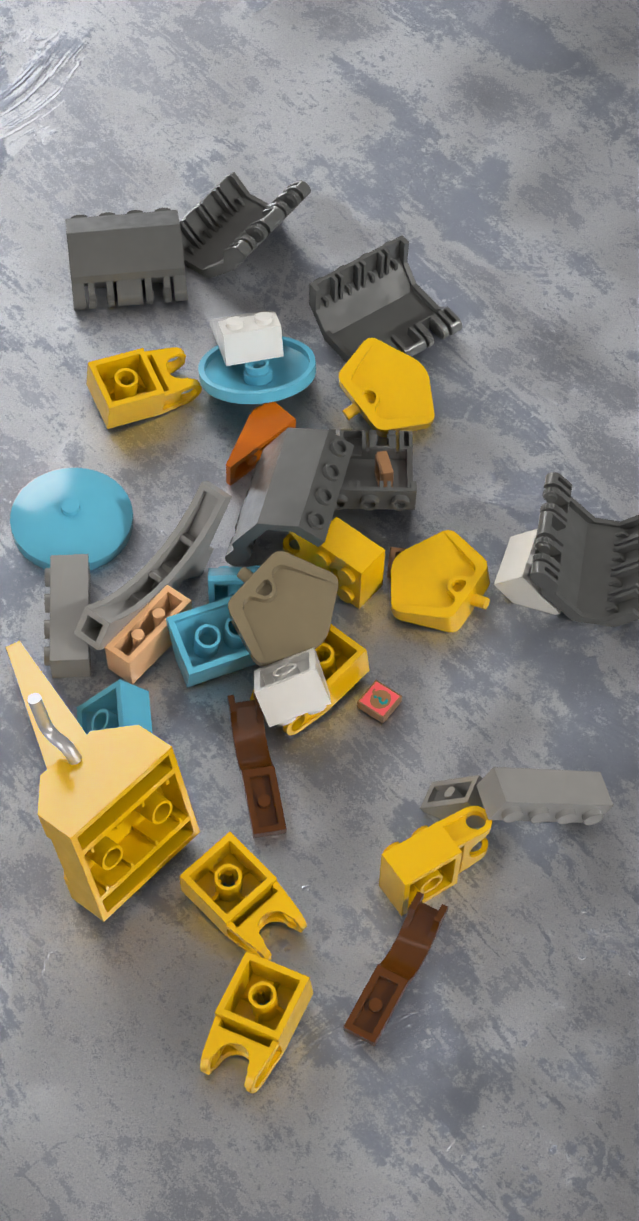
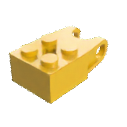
[86,347,202,429]
[283,516,385,609]
[250,624,370,736]
[379,806,492,916]
[179,832,307,961]
[200,951,313,1094]

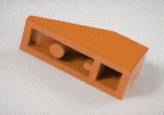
[226,402,296,486]

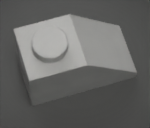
[420,775,494,828]

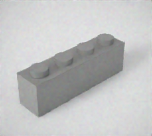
[44,554,91,678]
[476,767,614,825]

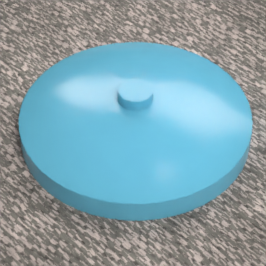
[198,336,316,404]
[10,468,134,570]

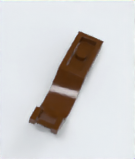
[227,692,287,839]
[343,891,448,1046]

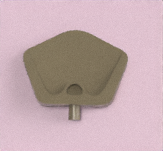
[228,551,338,666]

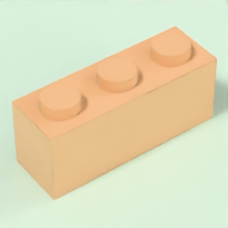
[104,585,193,685]

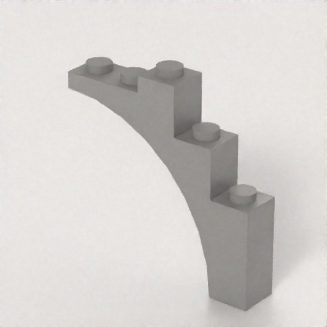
[74,481,232,650]

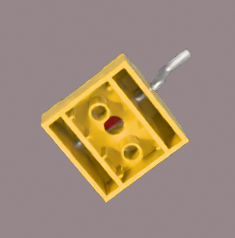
[5,640,200,922]

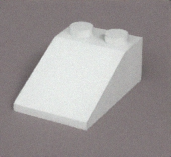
[209,311,284,366]

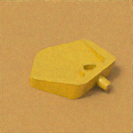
[339,338,435,438]
[391,530,490,633]

